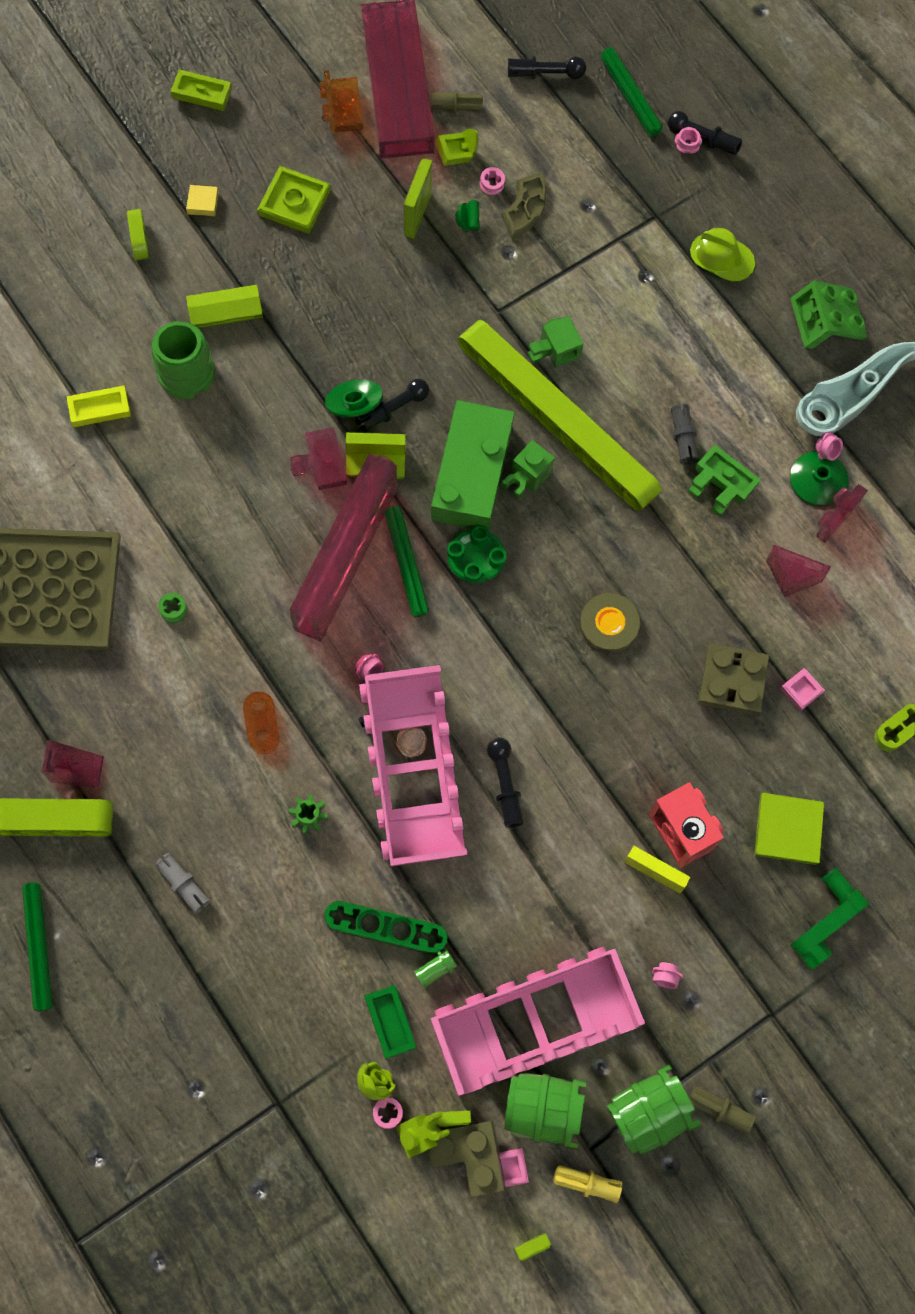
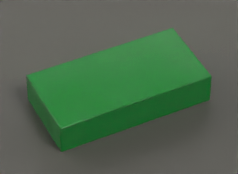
[364,985,417,1060]

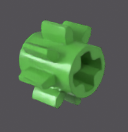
[288,794,328,836]

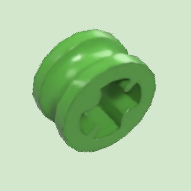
[158,593,188,623]

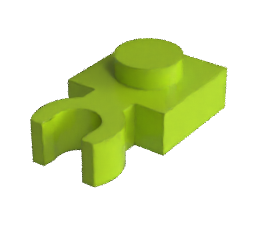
[396,1112,450,1159]

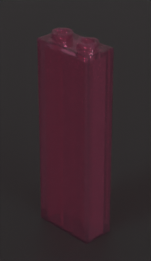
[361,0,435,159]
[289,454,397,642]

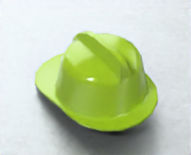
[690,228,755,282]

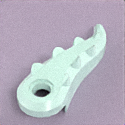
[796,342,915,436]

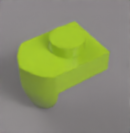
[435,129,479,166]

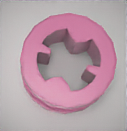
[480,167,505,195]
[373,1098,403,1129]

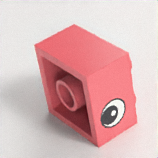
[648,782,724,868]

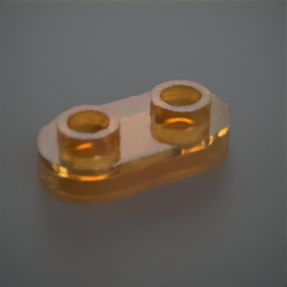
[243,692,280,754]

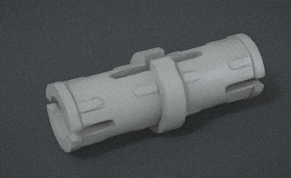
[154,852,211,914]

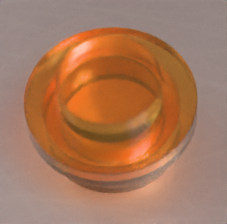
[396,727,427,758]

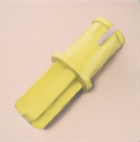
[554,1165,622,1203]

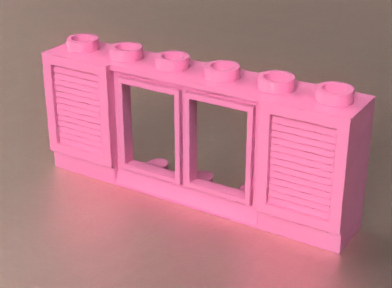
[359,665,467,867]
[430,946,645,1097]

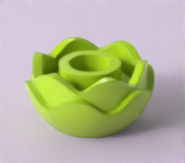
[357,1062,396,1101]

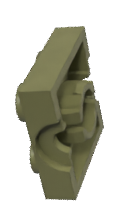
[697,643,769,717]

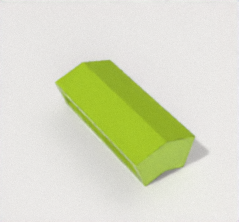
[186,285,263,328]

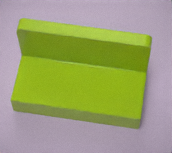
[346,432,406,479]

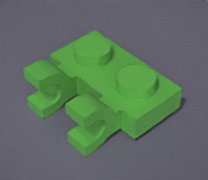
[688,445,761,517]

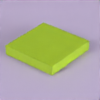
[404,158,432,239]
[257,166,331,234]
[754,793,824,865]

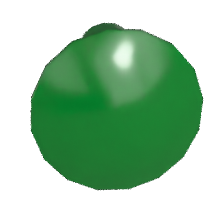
[447,526,506,583]

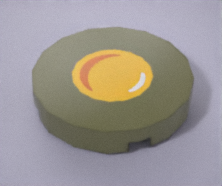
[580,593,640,653]

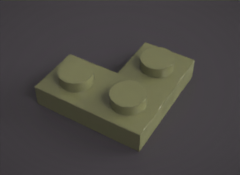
[429,1121,506,1197]

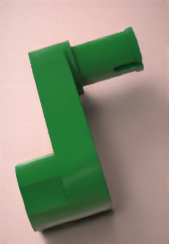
[790,867,870,971]

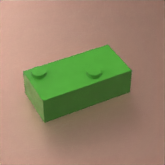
[431,400,514,530]

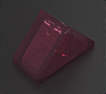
[766,545,831,597]
[42,740,104,787]

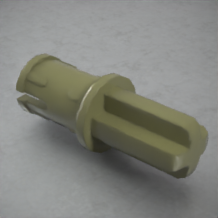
[429,90,483,113]
[689,1086,756,1135]

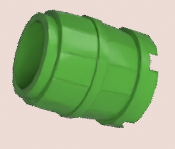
[152,321,215,399]
[607,1065,701,1155]
[504,1073,587,1150]

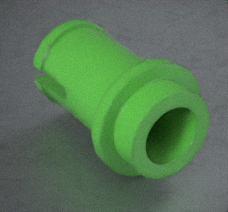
[414,950,457,989]

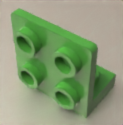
[790,280,867,349]

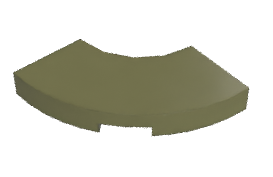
[501,172,546,239]

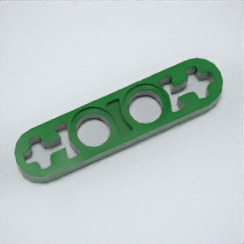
[324,901,447,955]

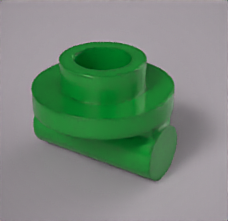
[455,200,480,232]

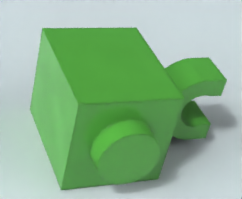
[528,315,584,368]
[501,440,555,500]

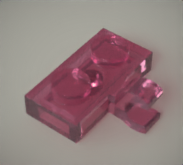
[290,427,348,490]
[816,483,868,543]

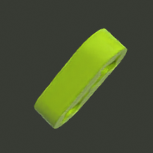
[127,209,149,260]
[874,703,915,752]

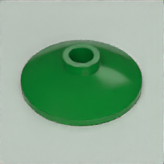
[325,379,383,417]
[790,451,849,506]

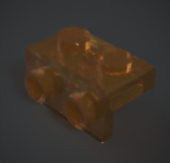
[319,70,363,133]

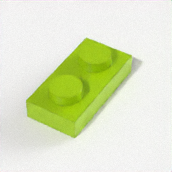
[170,69,232,111]

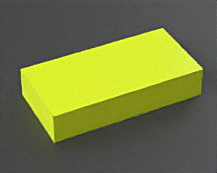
[66,385,131,428]
[624,846,691,894]

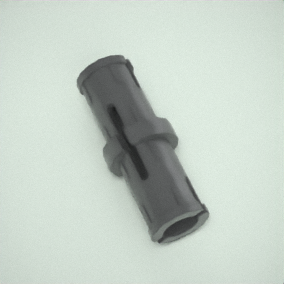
[671,404,699,465]

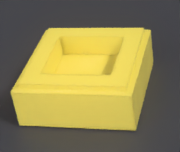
[186,185,219,217]

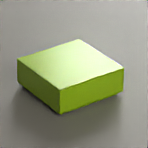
[437,1110,471,1127]
[513,1233,551,1261]

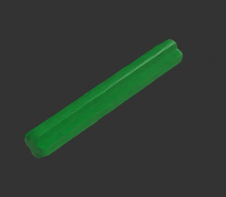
[601,47,663,137]
[384,505,429,618]
[22,882,53,1012]

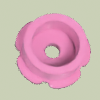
[675,127,702,154]
[815,432,843,461]
[356,654,384,680]
[652,962,683,989]

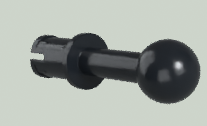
[508,56,586,79]
[667,111,742,155]
[355,378,429,433]
[487,737,523,828]

